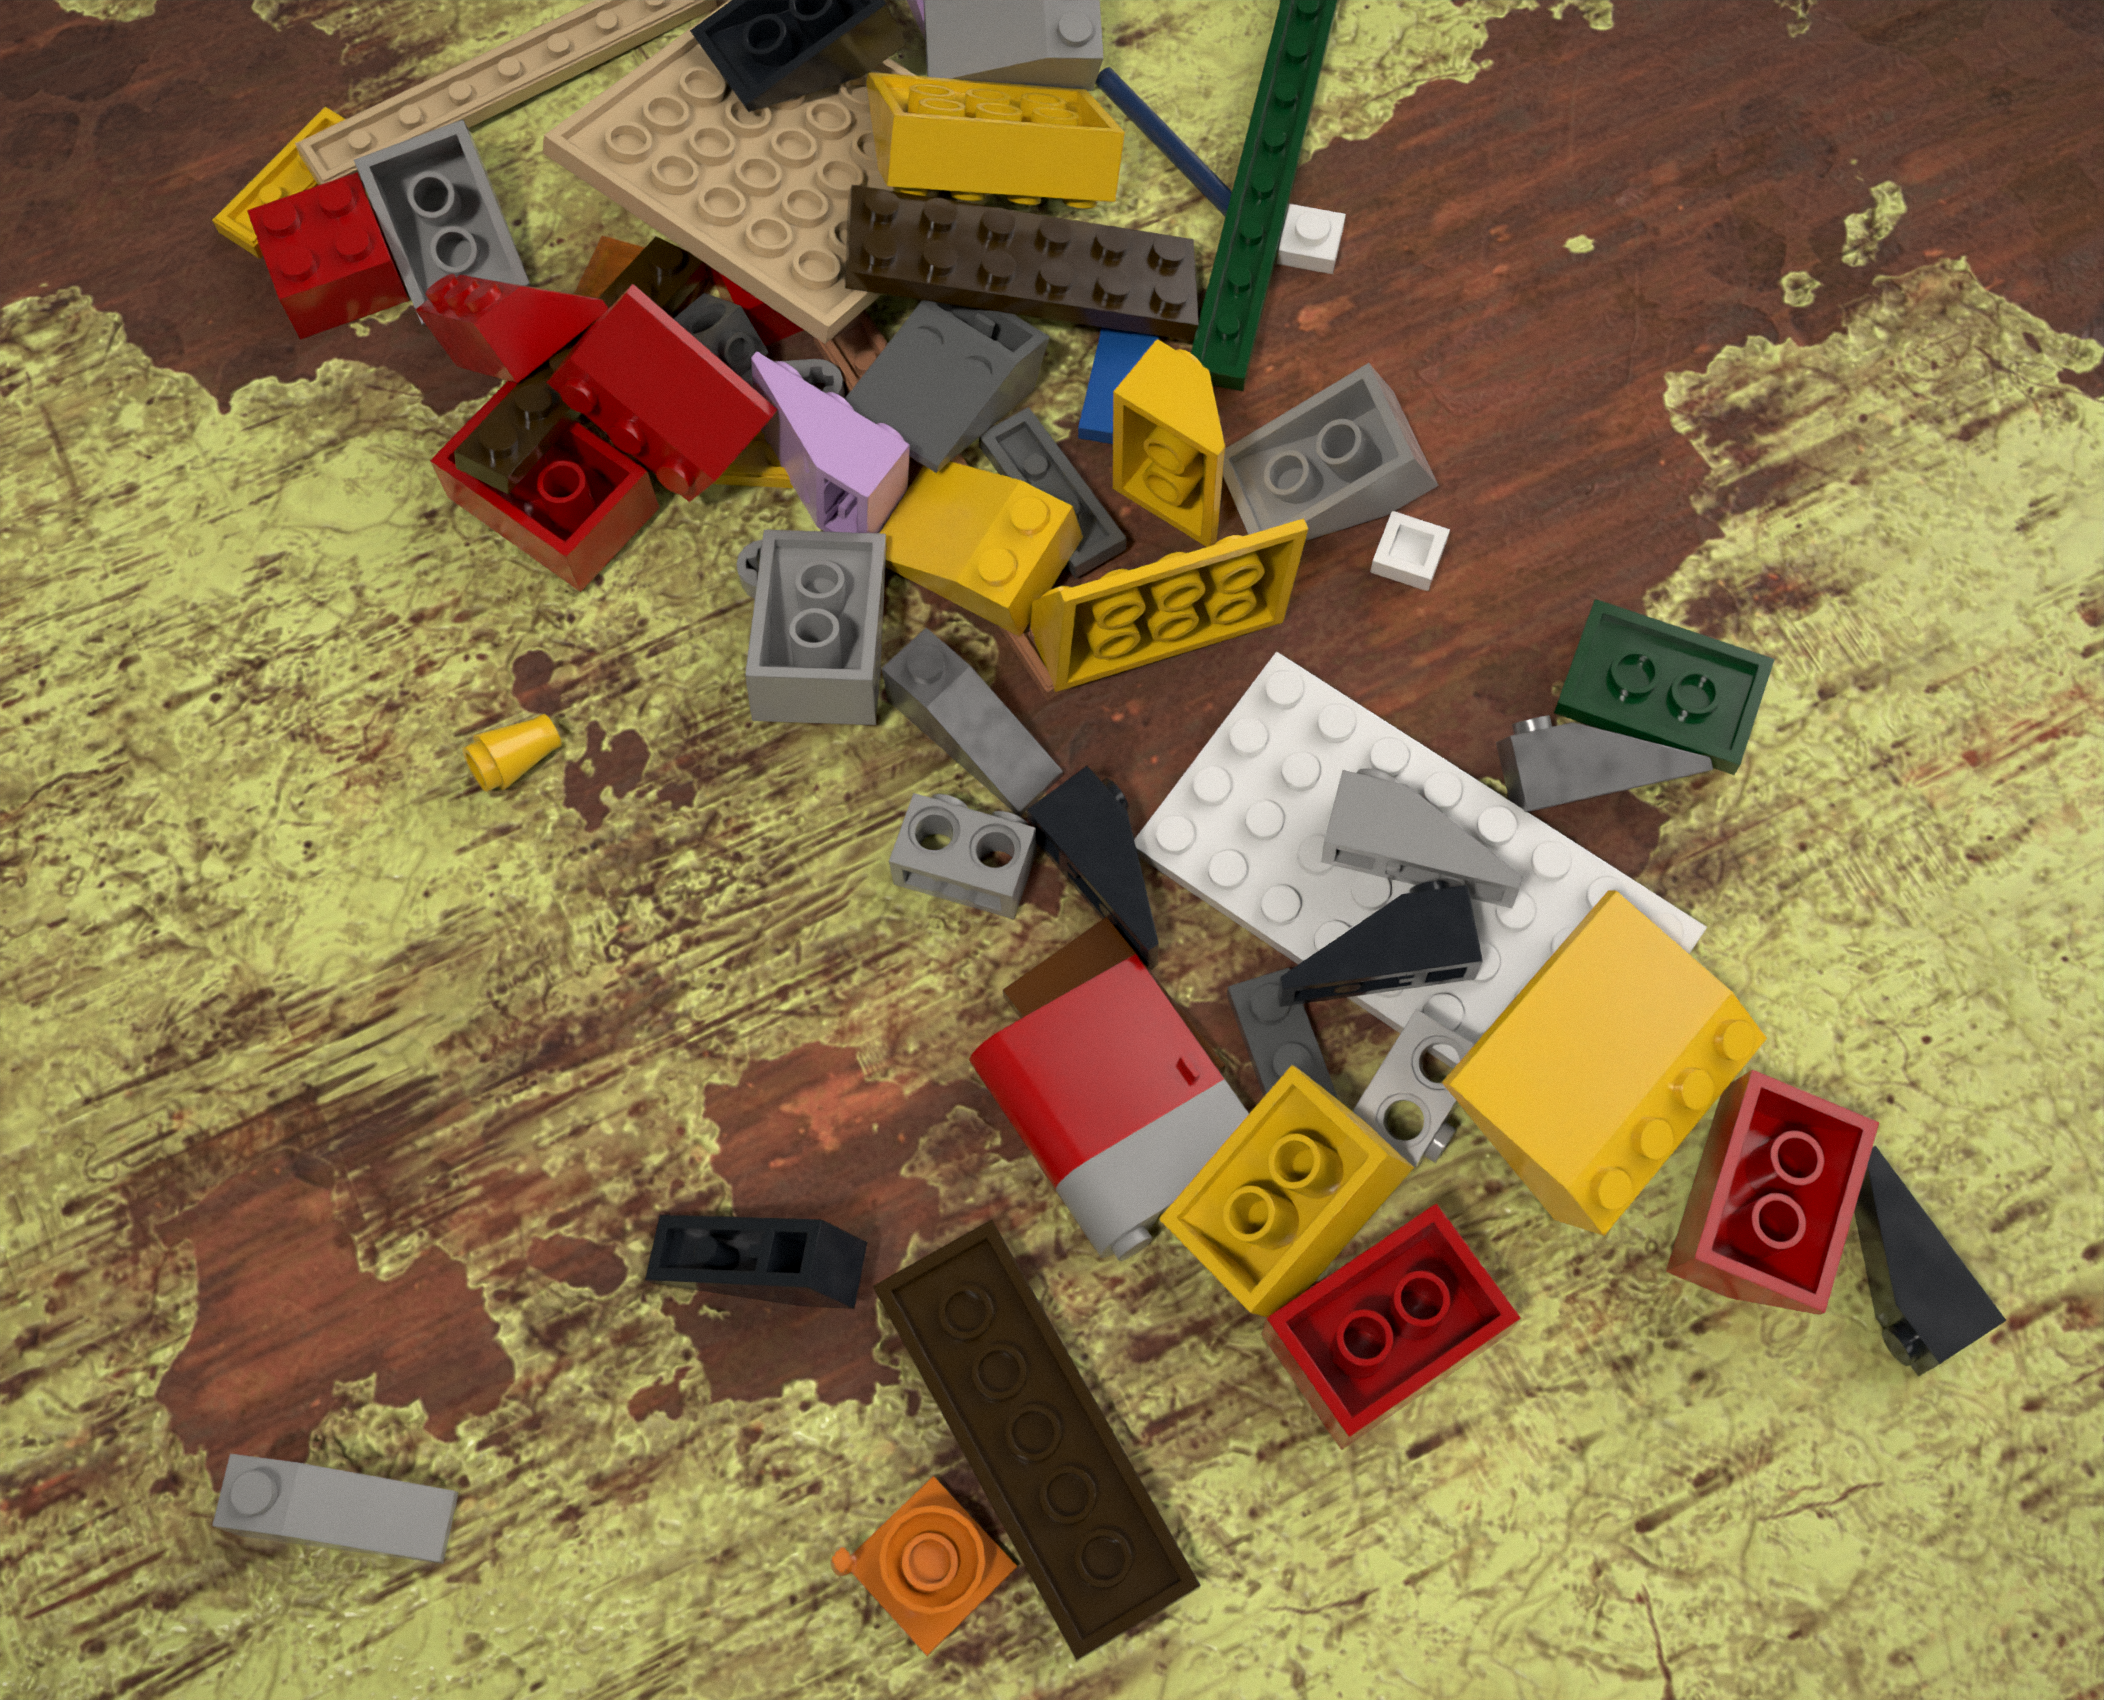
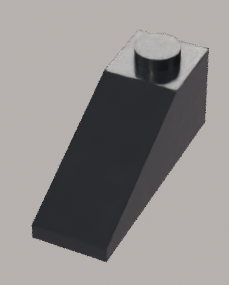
[1027,766,1159,971]
[1278,881,1483,1007]
[1854,1146,2007,1377]
[645,1215,867,1309]

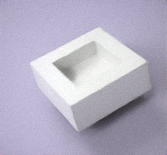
[1277,204,1346,274]
[1370,511,1450,591]

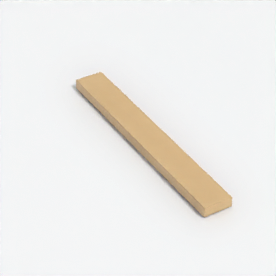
[295,0,717,185]

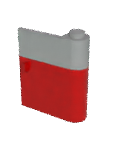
[969,954,1249,1261]

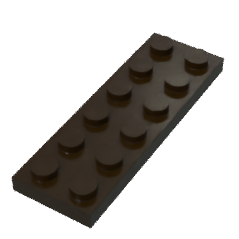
[845,185,1199,341]
[873,1219,1201,1662]

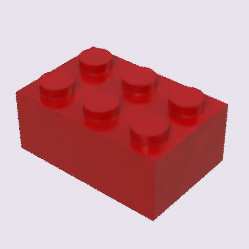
[430,381,659,592]
[1261,1203,1521,1450]

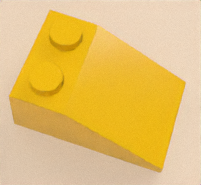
[880,461,1083,637]

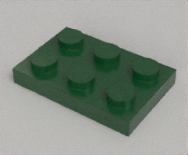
[1554,599,1775,775]

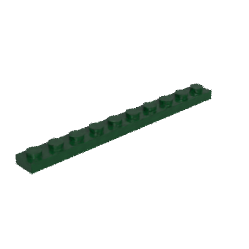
[1191,0,1339,392]

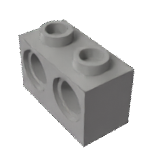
[889,793,1037,919]
[1352,1009,1474,1168]

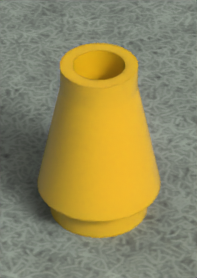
[462,714,562,792]

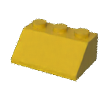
[1113,339,1225,547]
[1159,1065,1414,1317]

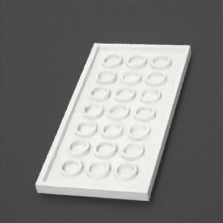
[1134,652,1707,1069]

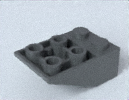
[845,300,1050,473]

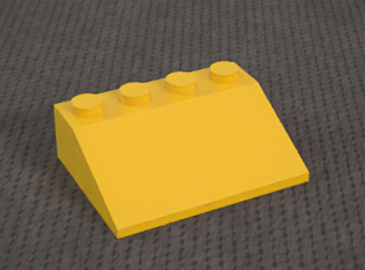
[866,72,1125,209]
[1030,518,1308,692]
[1441,890,1767,1236]

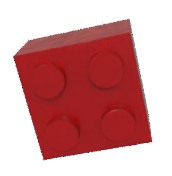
[247,172,409,340]

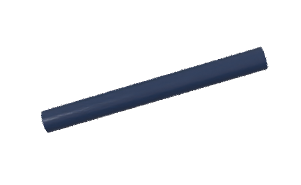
[1095,67,1232,217]

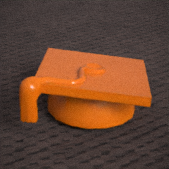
[830,1476,1018,1657]

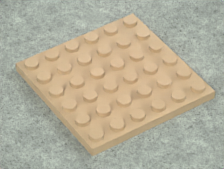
[543,0,995,344]

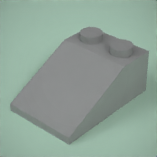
[923,0,1103,91]
[354,119,531,326]
[1223,363,1439,541]
[745,530,886,725]

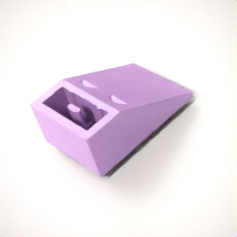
[751,351,910,533]

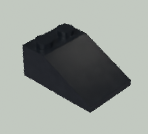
[690,0,907,112]

